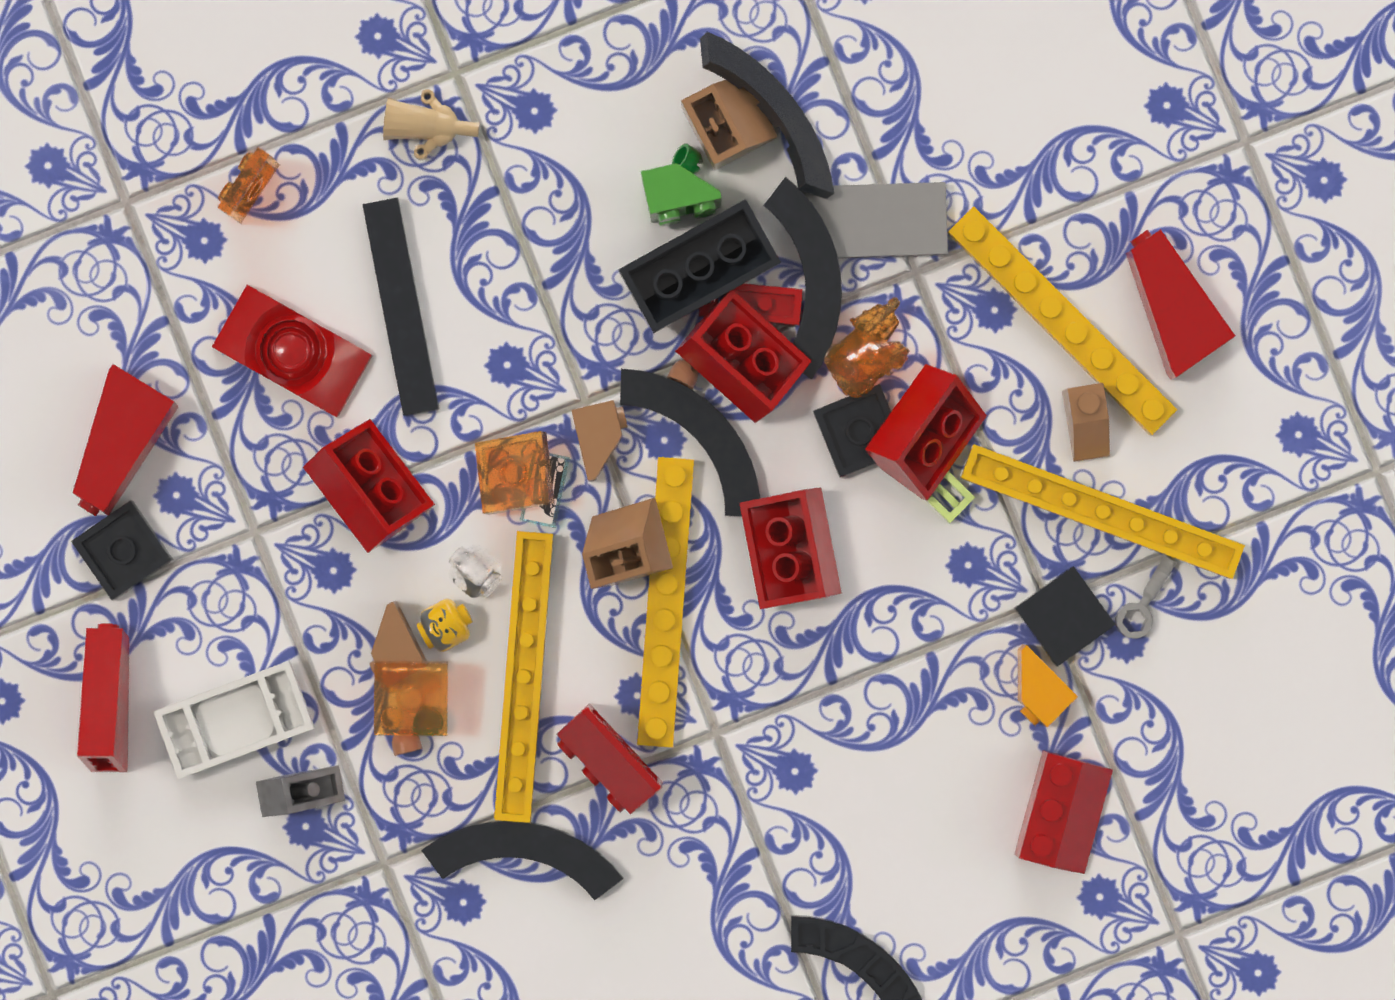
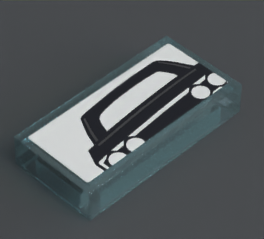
[520,450,570,528]

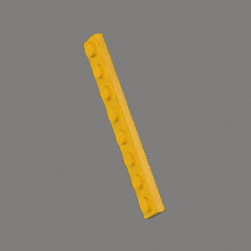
[947,206,1178,436]
[960,444,1245,579]
[637,457,694,748]
[494,531,554,823]

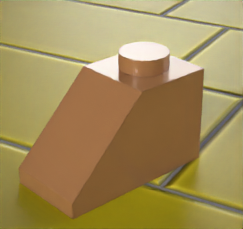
[1062,383,1110,462]
[571,400,628,482]
[369,601,429,686]

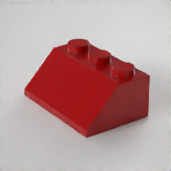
[675,290,811,423]
[865,364,987,501]
[303,419,435,553]
[739,487,842,609]
[556,703,663,815]
[1014,750,1113,874]

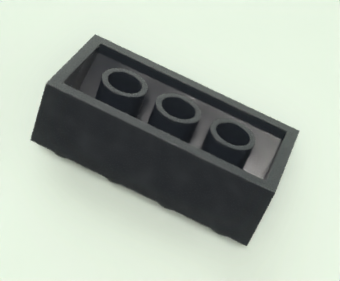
[618,199,781,333]

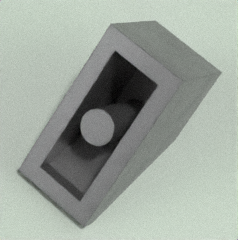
[256,765,345,817]

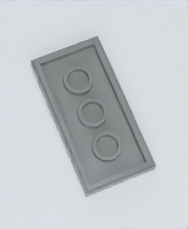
[802,182,948,259]

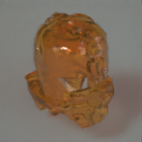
[824,297,910,398]

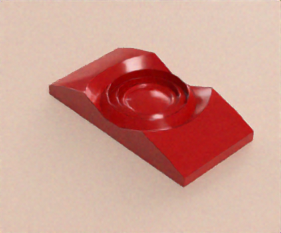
[212,285,373,418]

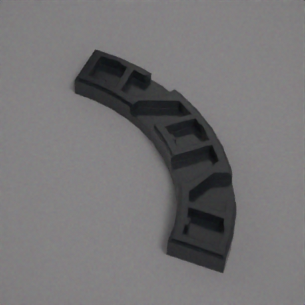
[700,32,834,199]
[763,177,842,380]
[620,369,760,516]
[421,821,624,901]
[791,915,922,1000]

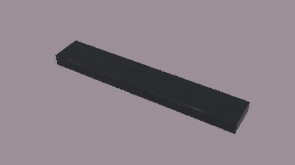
[362,197,440,417]

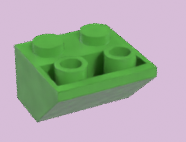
[641,163,722,226]

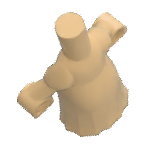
[383,89,480,160]

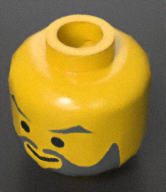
[417,598,473,652]

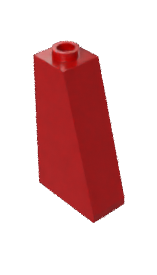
[1126,229,1235,380]
[72,364,178,516]
[77,623,129,772]

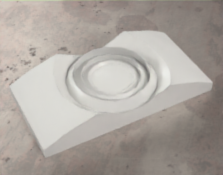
[153,660,315,779]

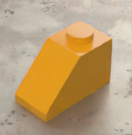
[1018,644,1078,727]

